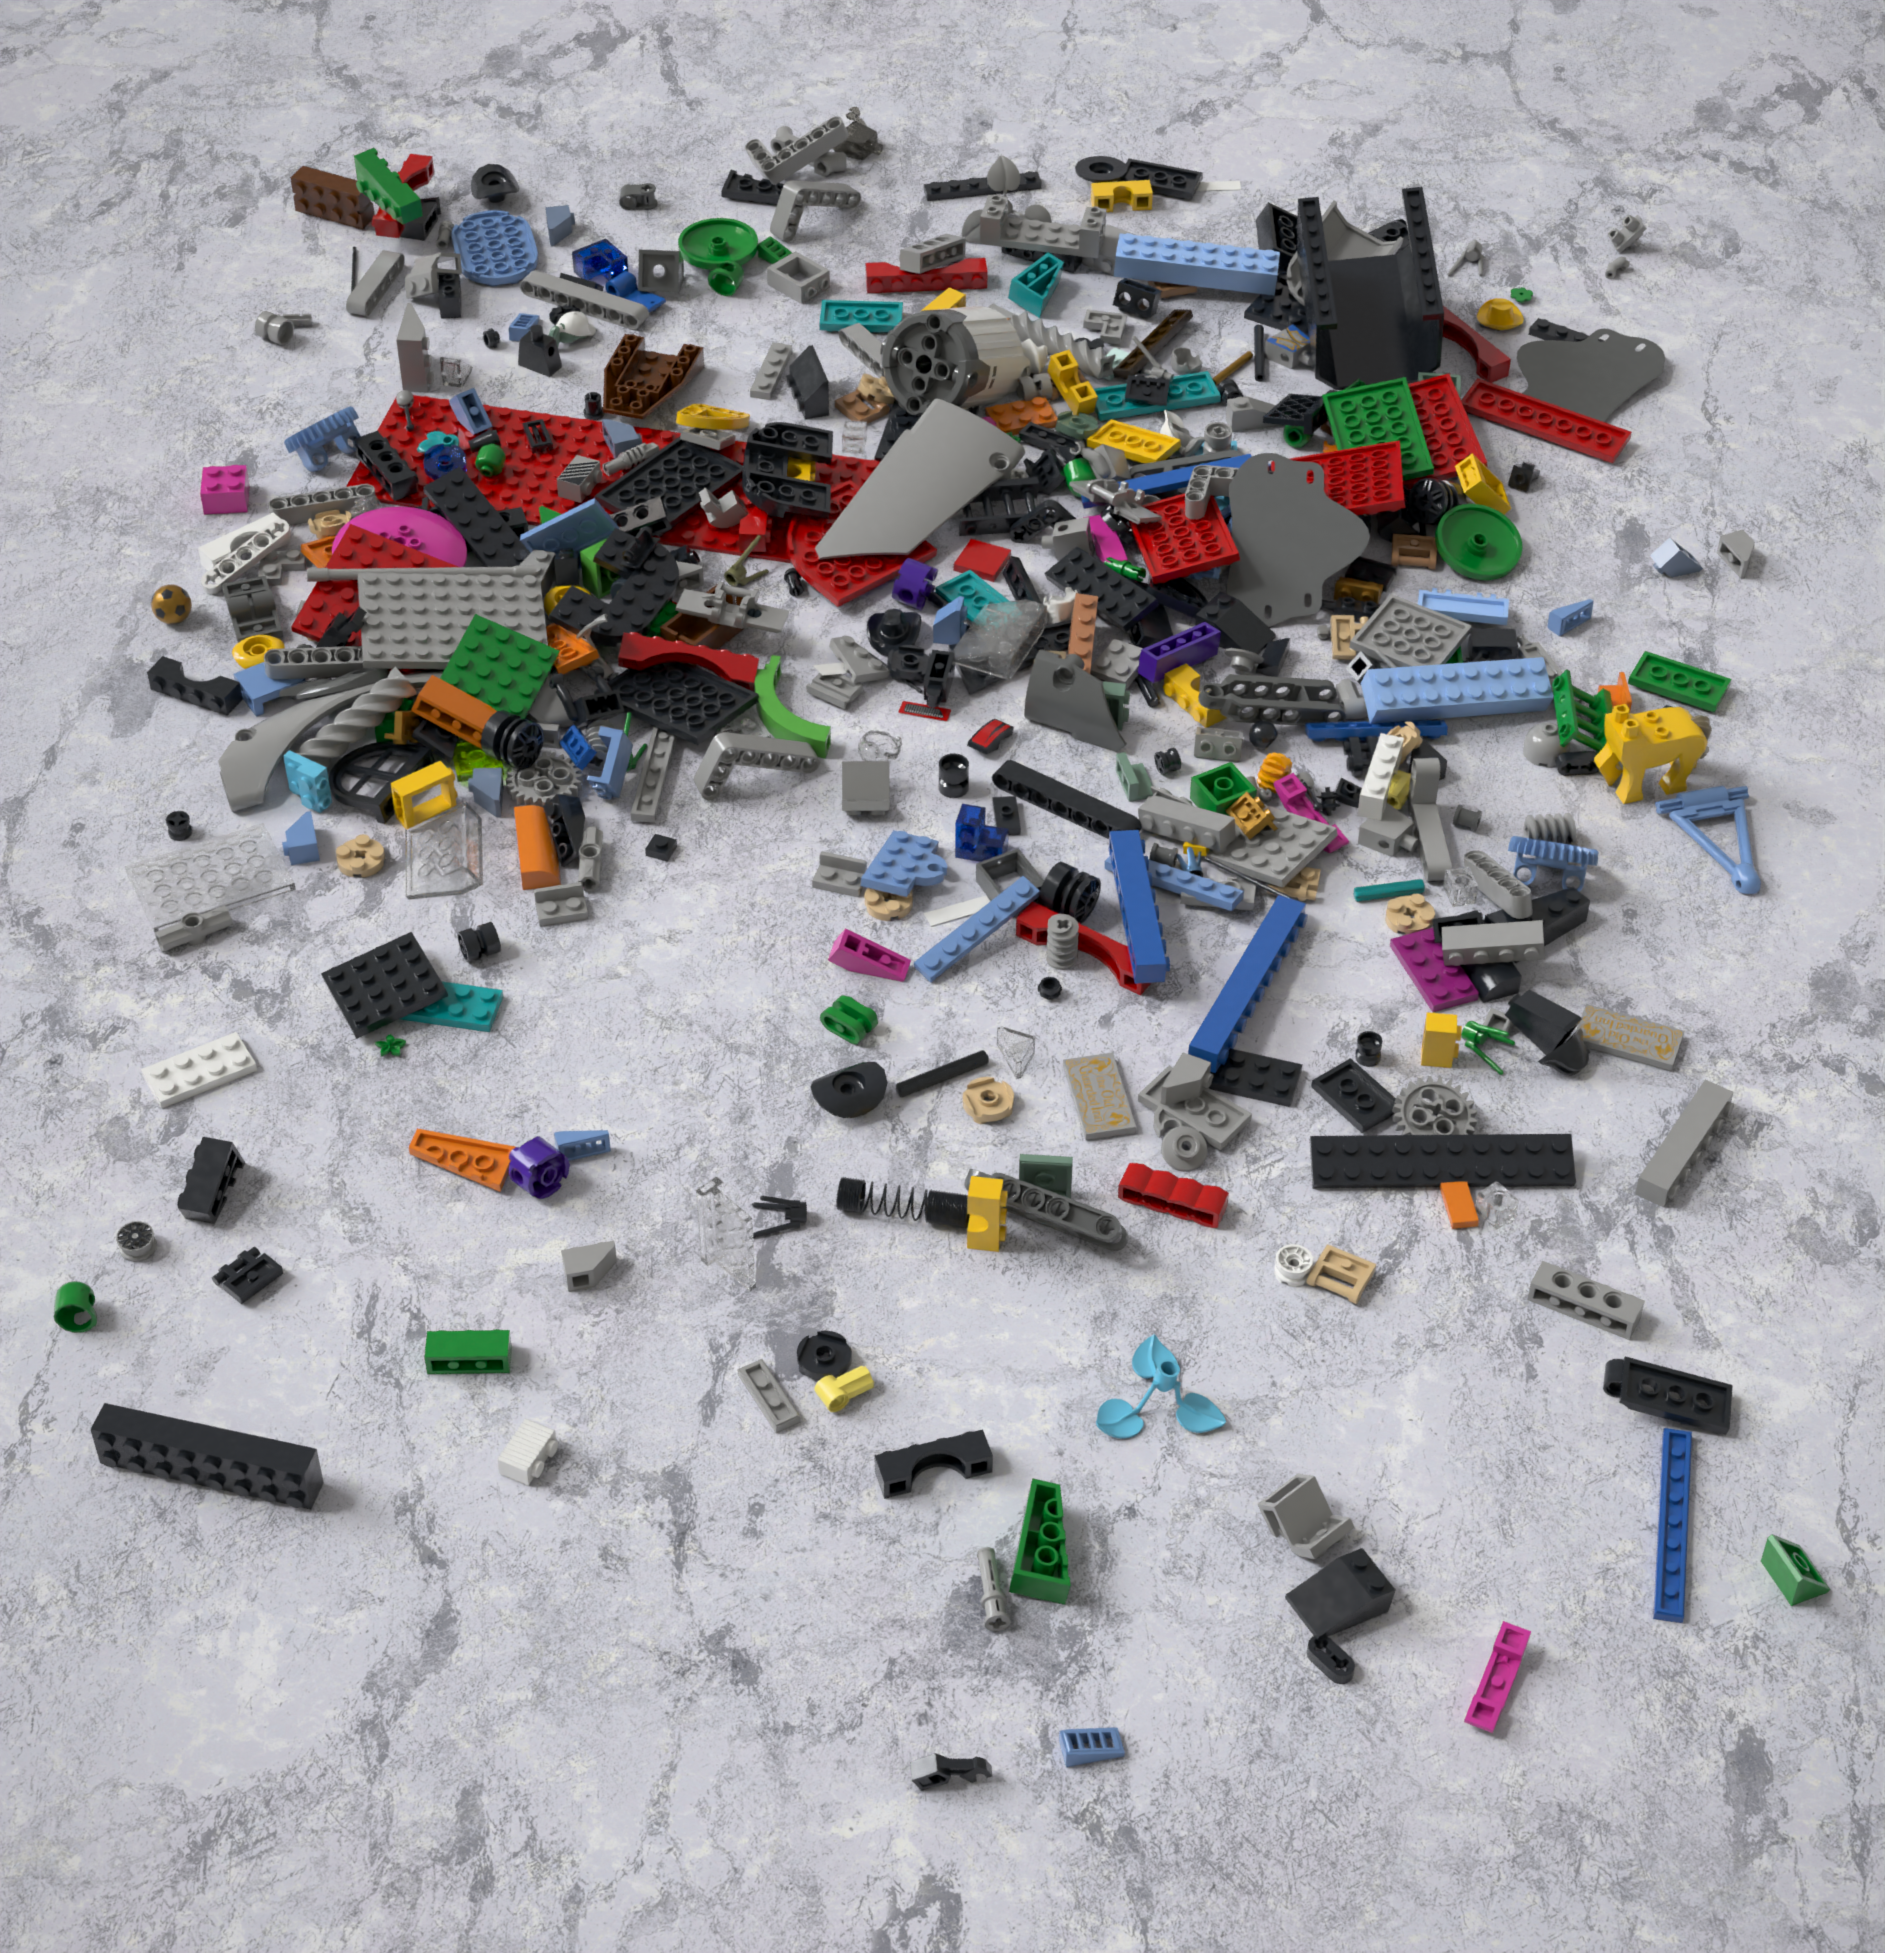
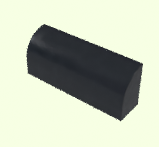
[1126,578,1173,649]
[1460,910,1522,1003]

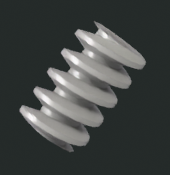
[585,719,615,771]
[1523,813,1576,843]
[1046,914,1079,969]

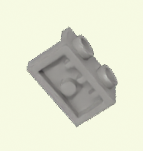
[1194,727,1244,761]
[812,851,867,897]
[534,882,588,927]

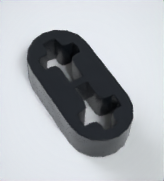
[1555,751,1599,776]
[1307,1636,1355,1684]

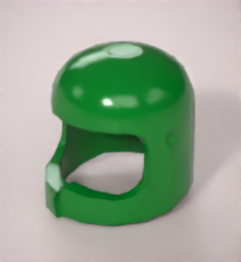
[708,260,744,296]
[1063,458,1097,497]
[53,1281,97,1333]

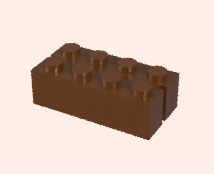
[290,166,375,230]
[660,584,744,666]

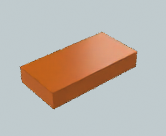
[1440,1182,1479,1229]

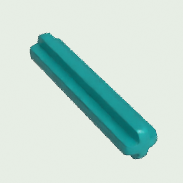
[1353,879,1425,901]

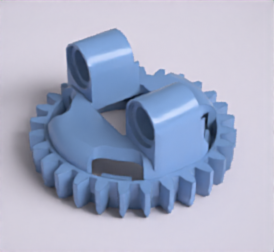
[284,406,361,472]
[1508,836,1599,892]

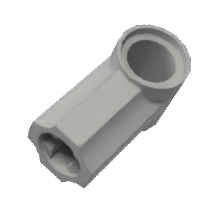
[1335,679,1368,720]

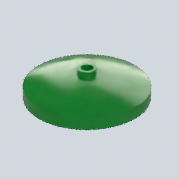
[678,218,758,270]
[1435,504,1523,580]

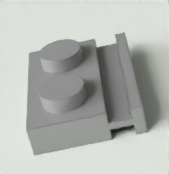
[806,673,863,709]

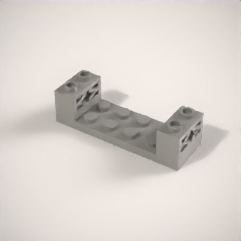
[980,195,1106,258]

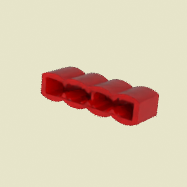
[1118,1163,1229,1228]

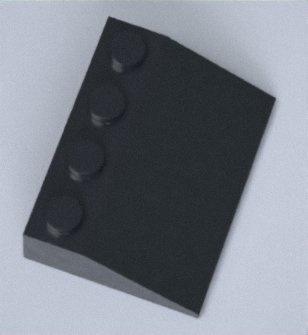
[1256,202,1298,274]

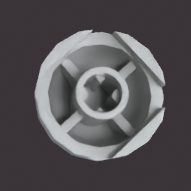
[1523,723,1570,768]

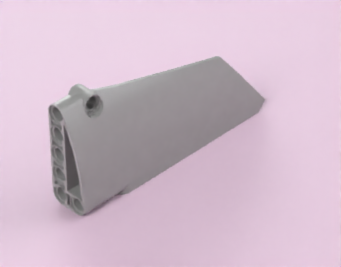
[815,399,1025,560]

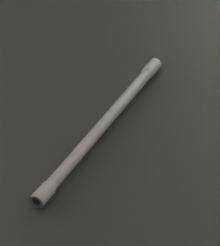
[307,565,536,582]

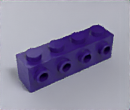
[1138,622,1221,683]

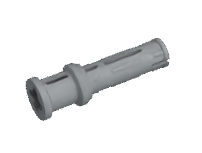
[977,1547,1010,1631]

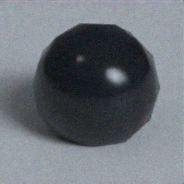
[1249,720,1278,750]

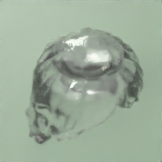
[858,730,902,762]

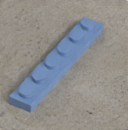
[1104,856,1244,911]
[914,876,1040,983]

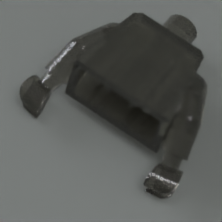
[833,107,883,160]

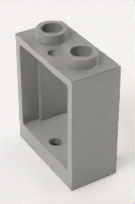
[767,251,830,304]

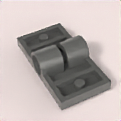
[221,575,283,643]

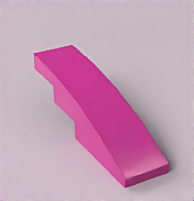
[1083,515,1128,563]

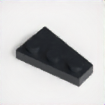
[411,718,459,763]

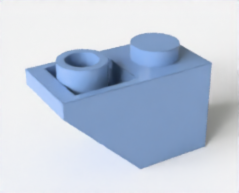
[933,596,968,645]

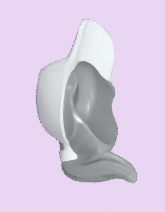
[1160,410,1205,457]

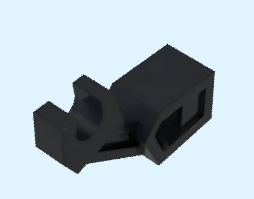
[910,1753,993,1791]

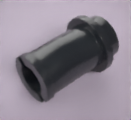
[784,568,803,596]

